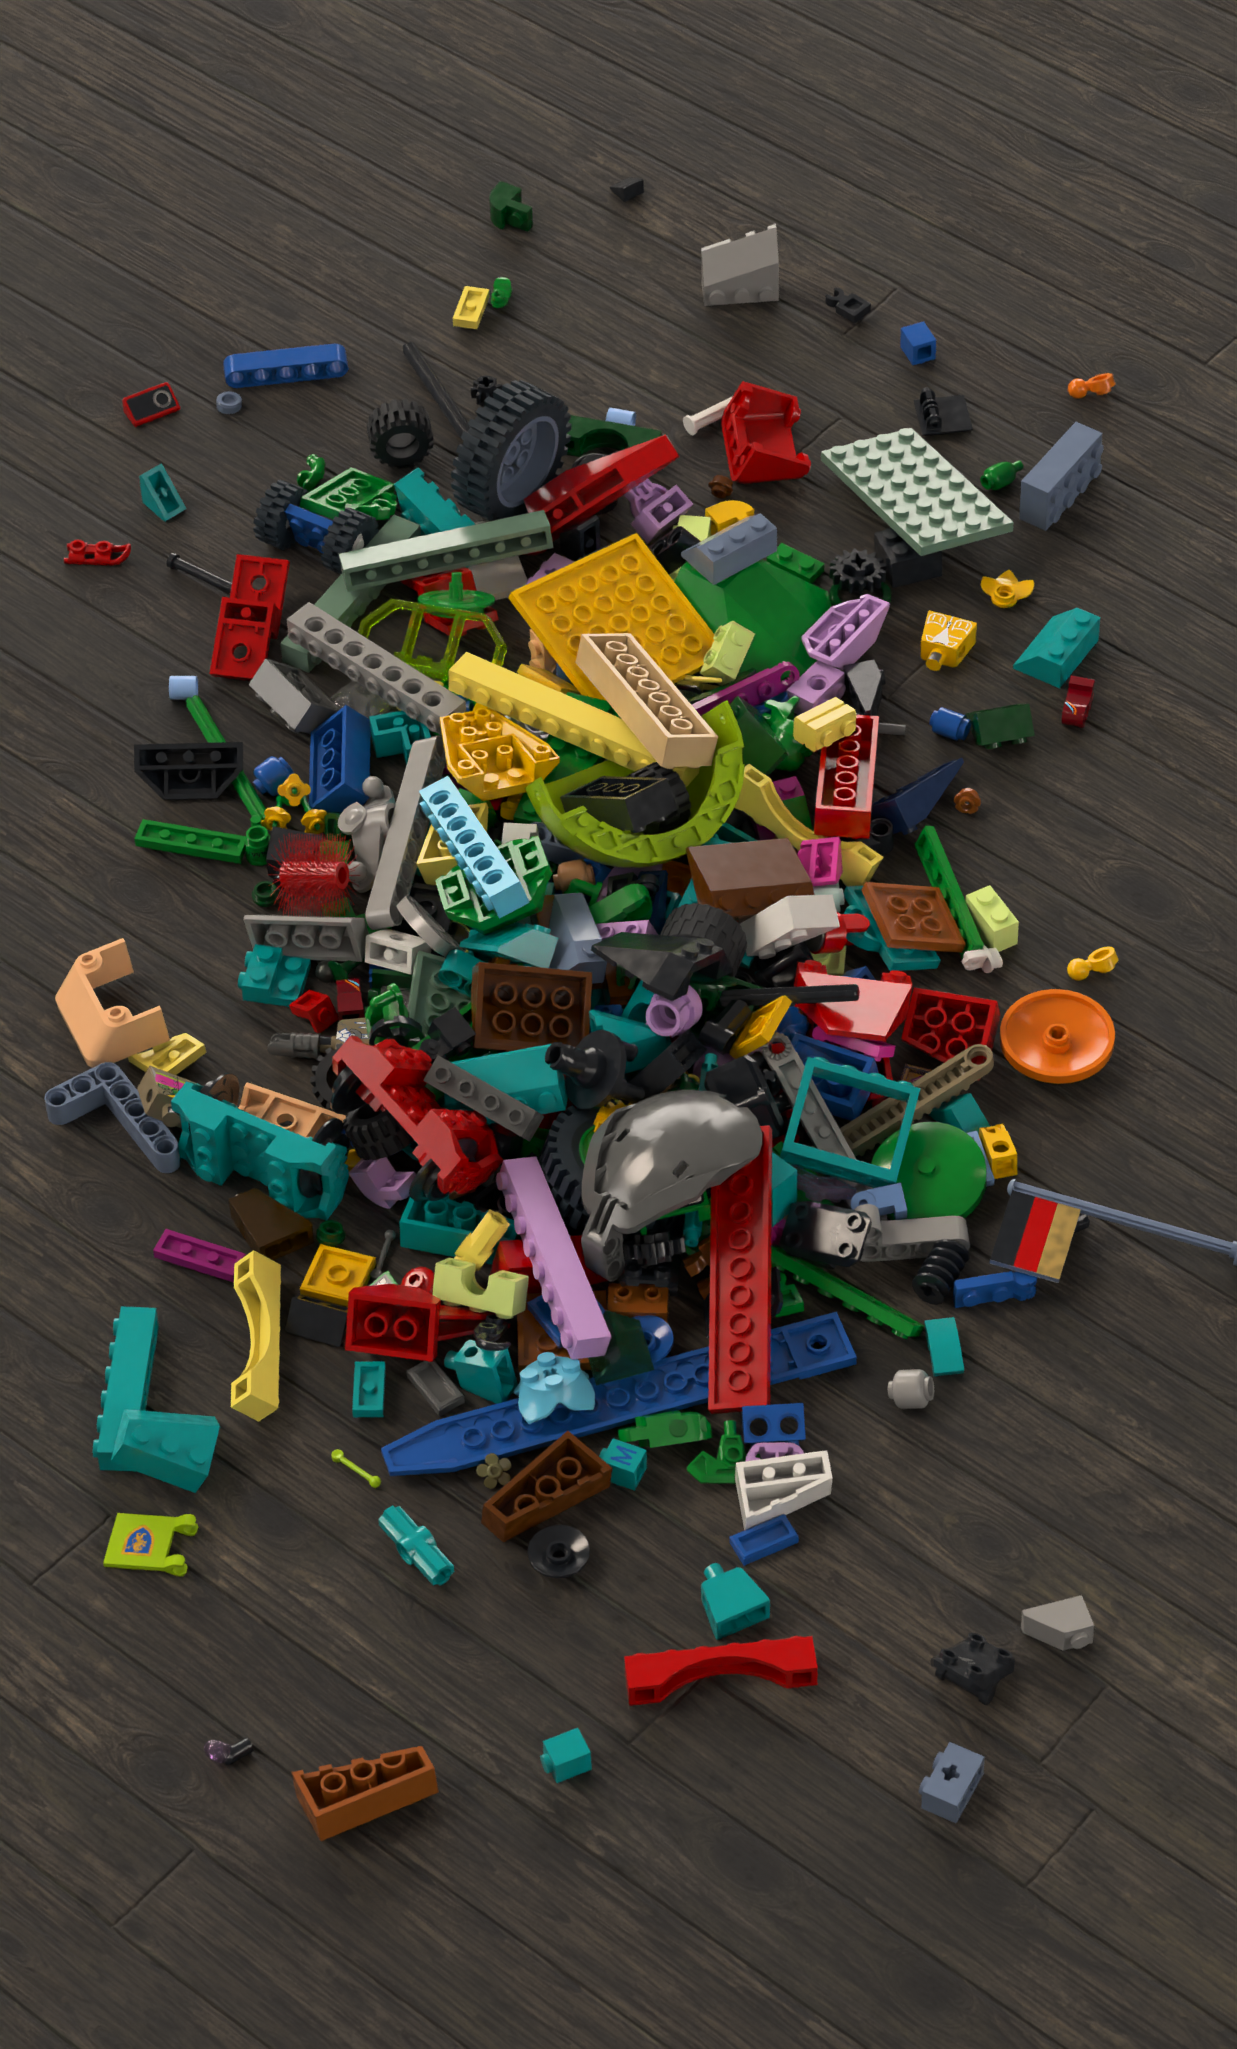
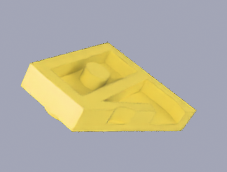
[128,1033,206,1075]

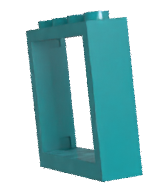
[780,1057,921,1188]

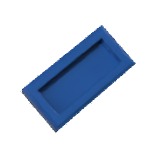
[729,1514,799,1566]

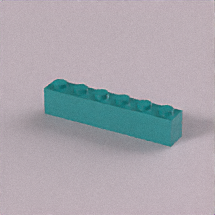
[93,1306,159,1472]

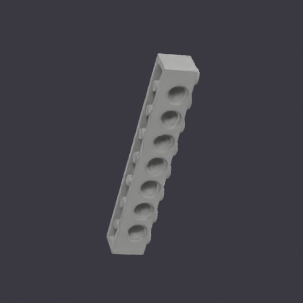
[287,602,466,736]

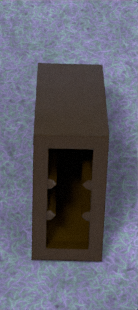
[229,1188,314,1260]

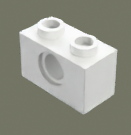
[365,928,431,975]

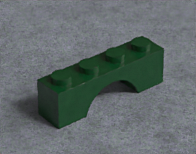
[565,415,662,457]

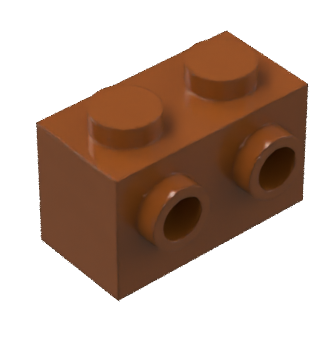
[607,1283,669,1330]

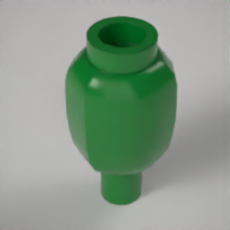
[980,460,1024,491]

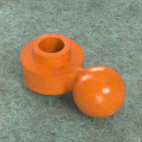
[1068,373,1115,398]

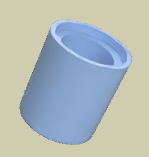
[606,408,636,426]
[169,676,198,700]

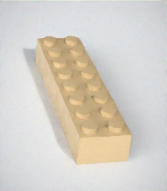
[575,633,718,769]

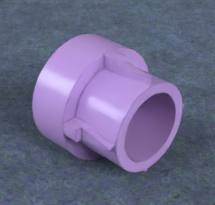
[645,986,702,1038]

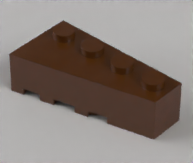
[481,1431,613,1542]

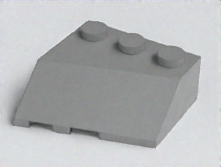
[701,224,779,306]

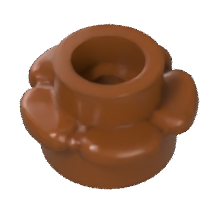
[954,788,981,814]

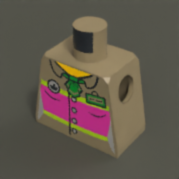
[137,1066,195,1127]

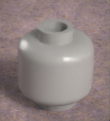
[888,1369,934,1409]

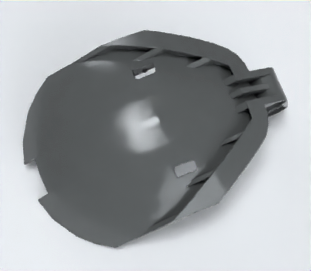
[581,1090,762,1282]

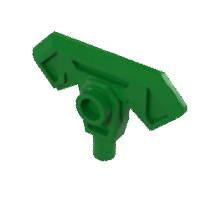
[687,1420,762,1484]

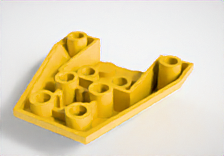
[440,708,560,801]

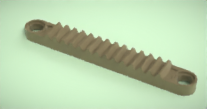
[811,1044,994,1179]

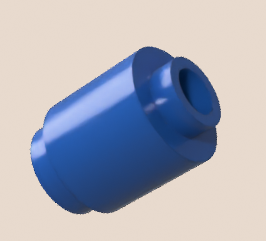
[929,707,972,741]

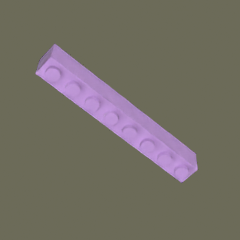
[496,1157,611,1360]

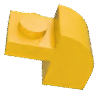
[705,501,754,535]

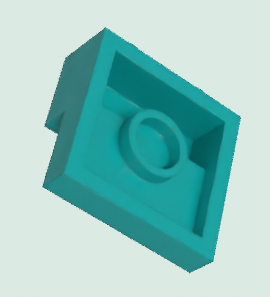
[238,944,311,1007]

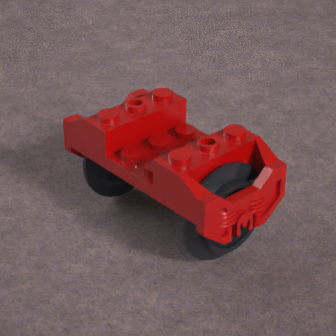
[330,1036,504,1202]

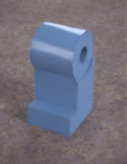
[850,1183,907,1220]

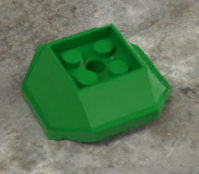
[435,835,553,935]

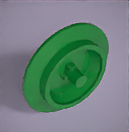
[418,572,495,618]

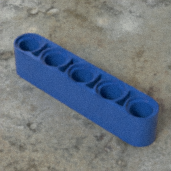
[223,344,348,388]

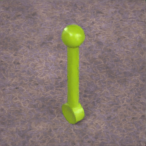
[331,1449,381,1488]

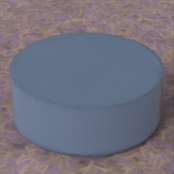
[216,392,242,414]

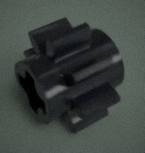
[471,375,502,407]

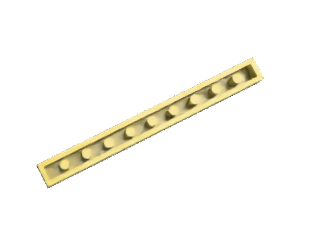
[449,652,699,787]

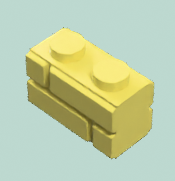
[793,697,856,752]

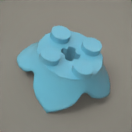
[514,1352,595,1424]

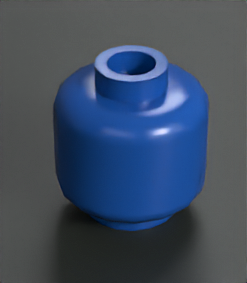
[252,756,294,797]

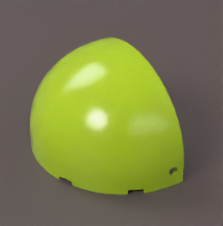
[525,700,745,868]

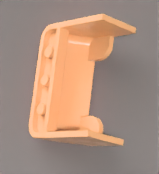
[55,938,170,1068]

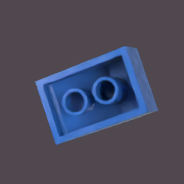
[780,1033,879,1121]

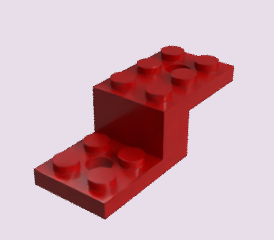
[209,554,290,681]
[401,567,499,638]

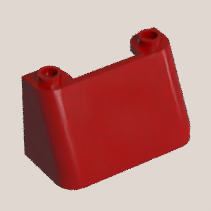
[721,381,811,484]

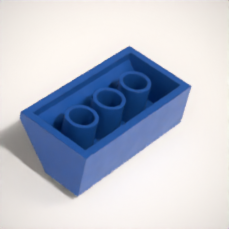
[309,705,371,813]

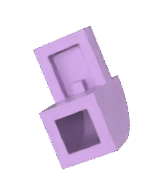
[349,1157,416,1208]

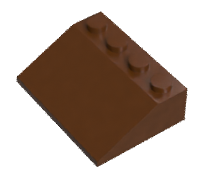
[686,838,815,924]
[471,962,592,1052]

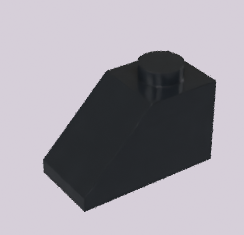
[560,516,600,562]

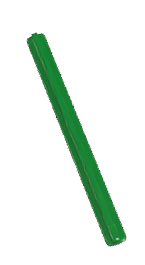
[186,695,266,821]

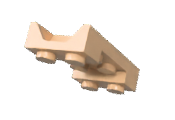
[238,1082,347,1138]

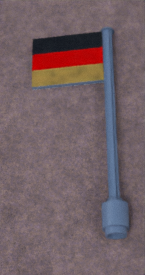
[990,1179,1237,1283]

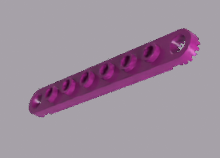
[692,661,800,716]

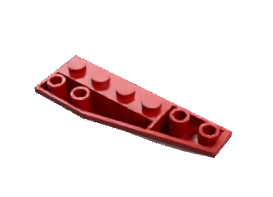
[524,435,680,542]

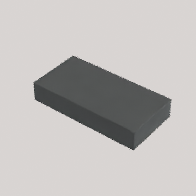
[407,1360,465,1417]

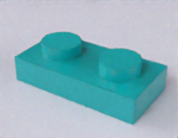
[352,1361,386,1417]

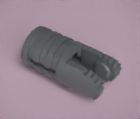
[267,1032,321,1059]

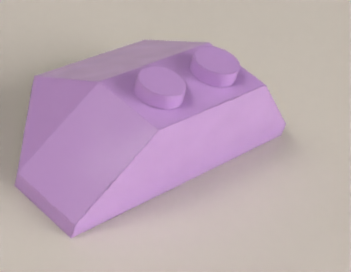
[802,594,890,670]

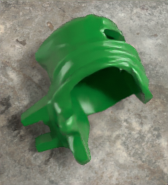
[762,696,813,772]

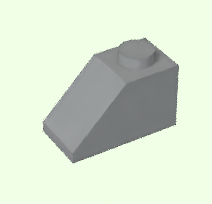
[1021,1595,1094,1650]

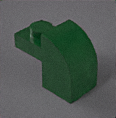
[489,181,533,232]

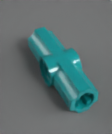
[378,1505,454,1586]

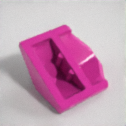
[797,837,843,886]

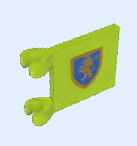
[103,1513,198,1576]

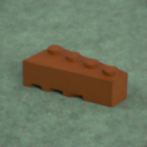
[292,1746,439,1841]

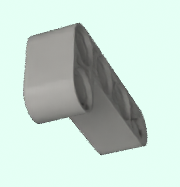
[854,1204,970,1262]

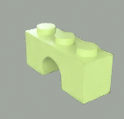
[432,1257,529,1319]

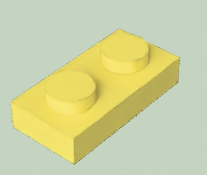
[453,286,489,329]

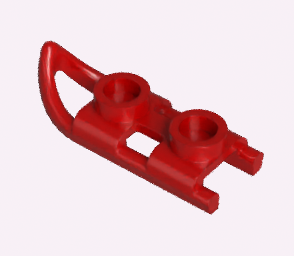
[64,540,131,565]

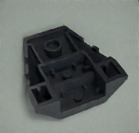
[591,932,731,1001]

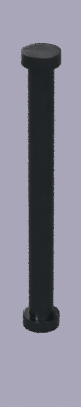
[166,553,232,593]

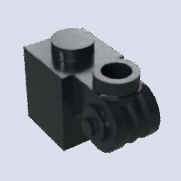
[419,1007,476,1064]

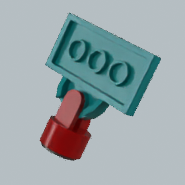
[805,885,941,971]

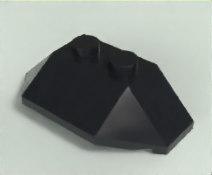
[134,742,244,800]

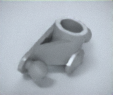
[338,776,396,893]

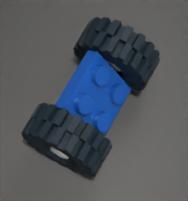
[253,480,379,574]

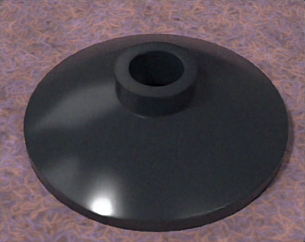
[528,1525,590,1578]

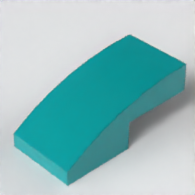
[924,1317,964,1376]

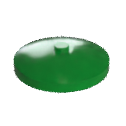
[871,1122,987,1220]

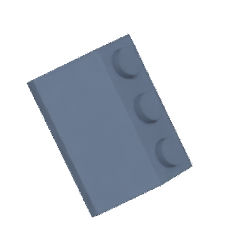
[681,513,777,585]

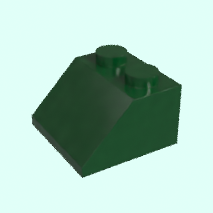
[966,704,1035,750]

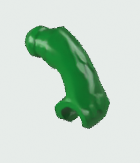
[491,277,512,308]
[297,454,326,493]

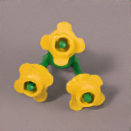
[261,774,327,834]

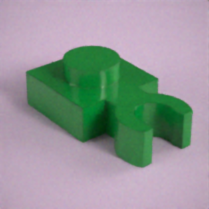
[775,1272,804,1318]

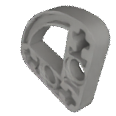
[396,895,465,957]

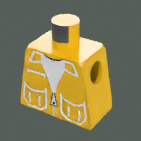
[921,610,977,671]

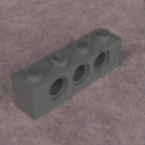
[423,1055,544,1142]

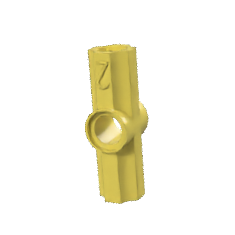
[454,1210,510,1272]

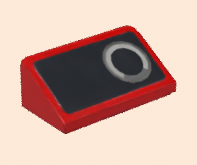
[122,382,180,427]

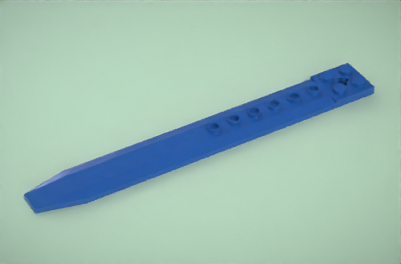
[381,1312,857,1476]

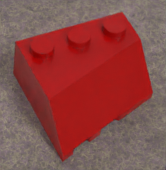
[901,987,1001,1081]

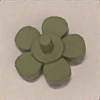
[476,1453,511,1489]

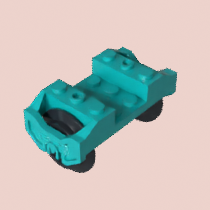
[171,1073,349,1221]

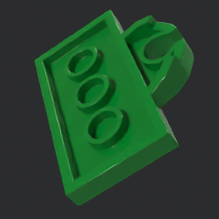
[300,467,397,520]

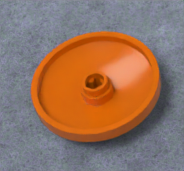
[1000,989,1115,1084]

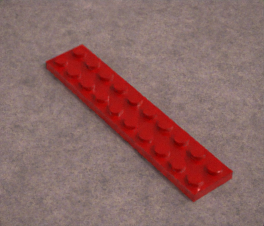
[708,1125,772,1414]

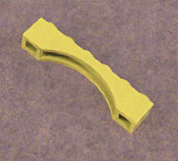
[734,764,883,886]
[231,1250,281,1422]

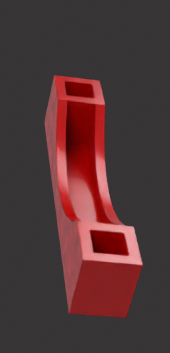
[624,1636,818,1706]

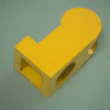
[979,1124,1017,1179]

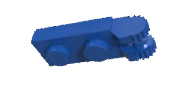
[953,1271,1037,1308]

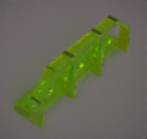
[358,599,507,681]

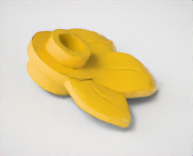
[981,570,1034,608]

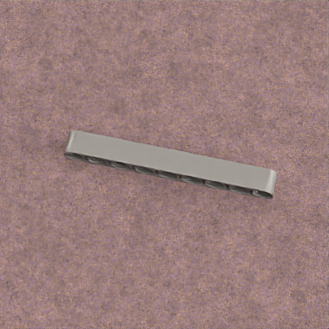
[365,736,446,930]

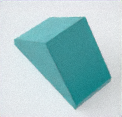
[139,463,186,521]
[929,1093,991,1134]

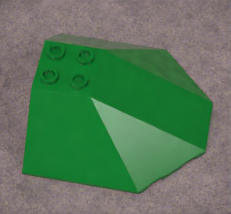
[675,559,832,682]

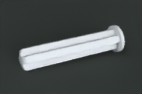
[683,396,733,435]

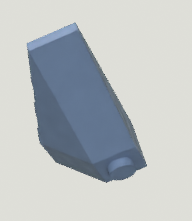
[549,893,607,983]

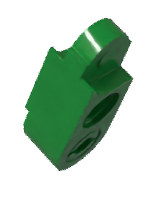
[589,884,653,925]
[618,1410,713,1448]

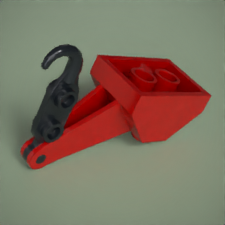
[345,1284,511,1362]

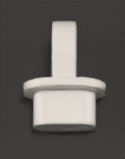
[961,945,1003,973]

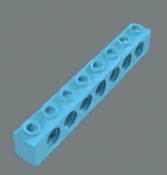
[419,776,530,919]

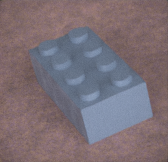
[1019,422,1104,531]

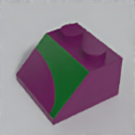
[749,776,813,841]

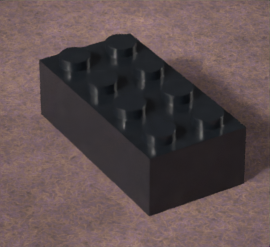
[560,776,677,834]

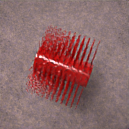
[268,833,361,917]

